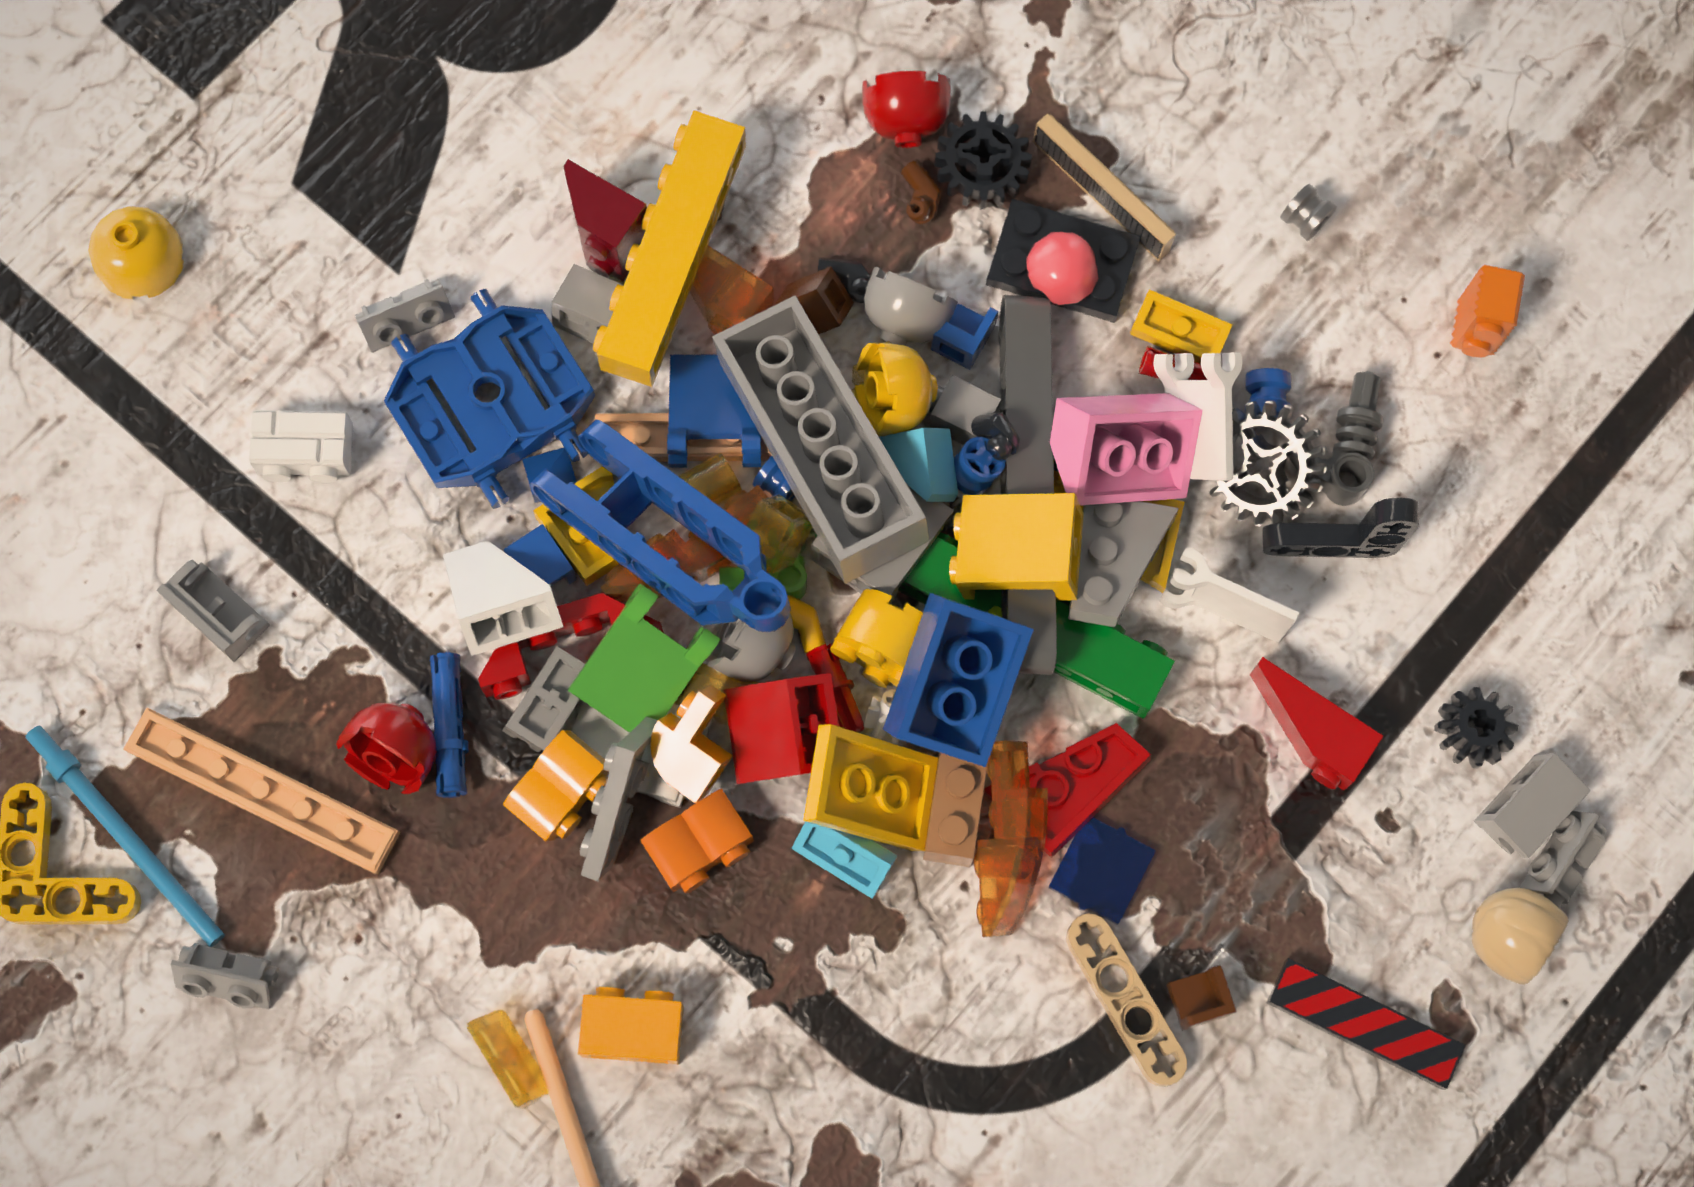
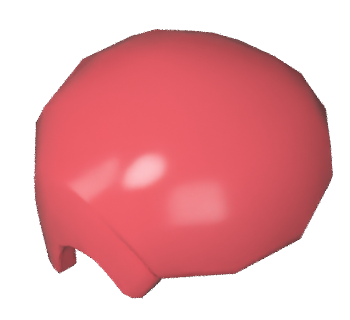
[1027,232,1098,305]

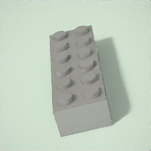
[712,296,930,584]

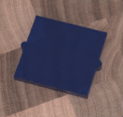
[1048,817,1156,925]

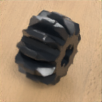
[1434,687,1519,769]

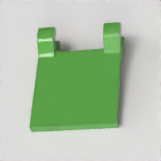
[567,584,721,733]

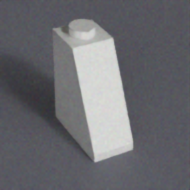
[443,541,563,656]

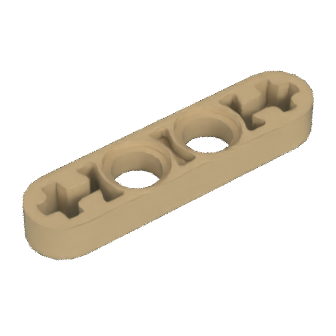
[1066,914,1187,1087]

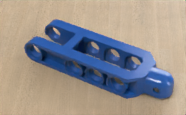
[530,419,791,633]

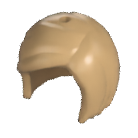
[1472,888,1568,985]

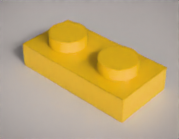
[1130,289,1233,364]

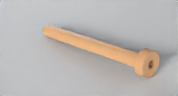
[525,1009,601,1187]

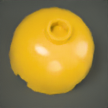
[88,206,184,299]
[855,343,938,437]

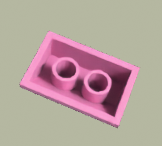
[1050,393,1203,506]

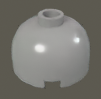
[864,267,958,346]
[708,614,796,682]

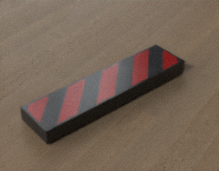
[1266,958,1466,1090]

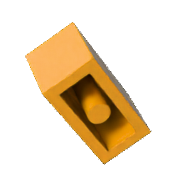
[578,987,684,1065]

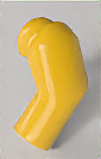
[787,595,826,654]

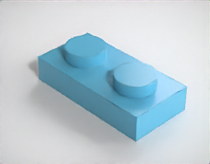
[791,821,898,899]

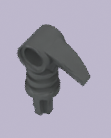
[1289,371,1384,506]

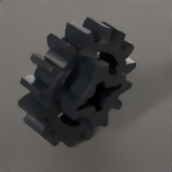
[934,111,1032,209]

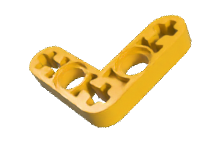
[0,783,141,925]

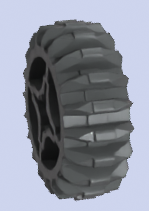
[1209,400,1329,526]

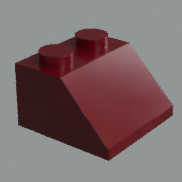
[563,159,647,282]

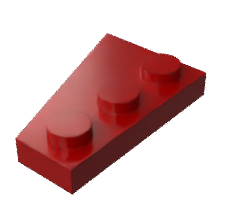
[983,723,1151,858]

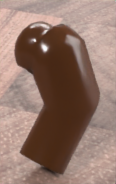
[901,159,941,224]

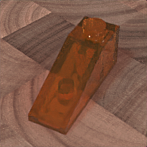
[689,245,774,335]

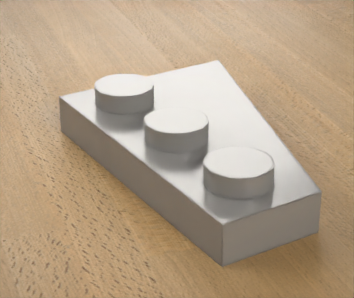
[1068,501,1179,627]

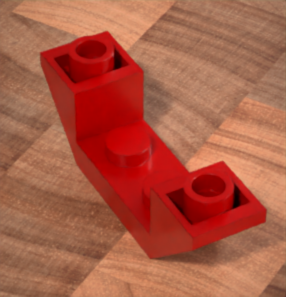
[478,593,664,700]

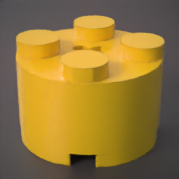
[830,589,923,688]

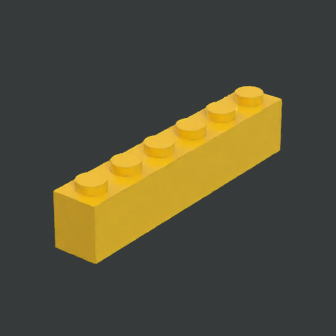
[593,110,746,387]

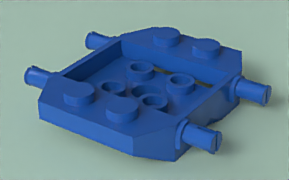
[384,289,595,509]

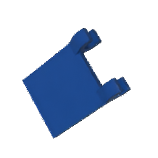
[667,354,761,468]

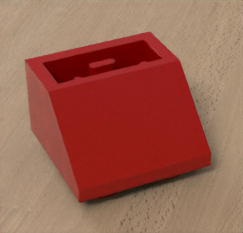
[723,673,839,784]

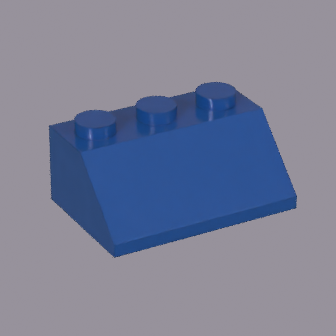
[883,593,1034,767]

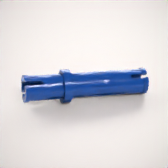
[430,652,469,798]

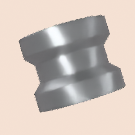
[1280,184,1337,241]

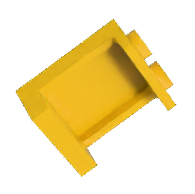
[949,493,1084,600]

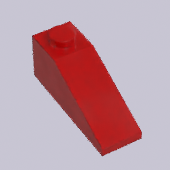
[1250,657,1383,791]

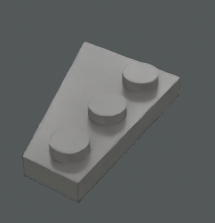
[580,717,658,882]

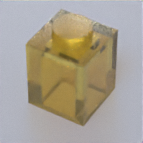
[747,494,812,574]

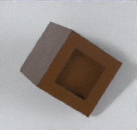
[774,266,854,335]
[1166,965,1237,1031]

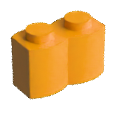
[503,730,609,841]

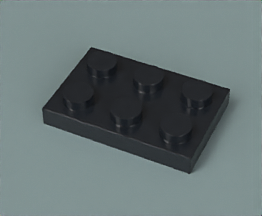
[986,199,1141,323]

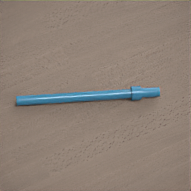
[25,725,225,947]

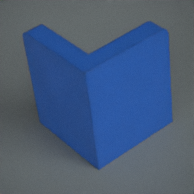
[931,304,999,370]
[503,524,577,587]

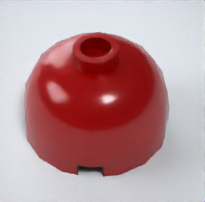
[862,70,951,148]
[336,703,436,794]

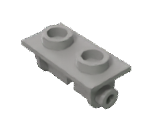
[355,279,455,353]
[1520,811,1607,907]
[171,943,279,1009]

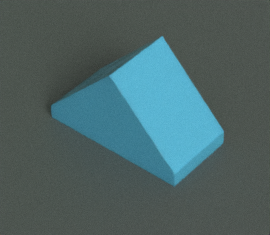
[879,428,958,502]

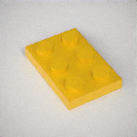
[803,724,938,851]

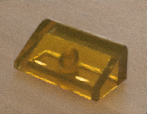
[466,1010,549,1110]

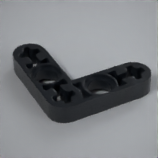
[1262,498,1419,558]

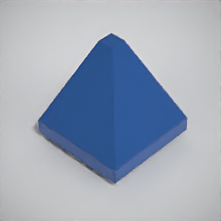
[522,448,577,503]

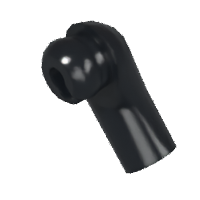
[817,257,871,303]
[971,413,1020,461]

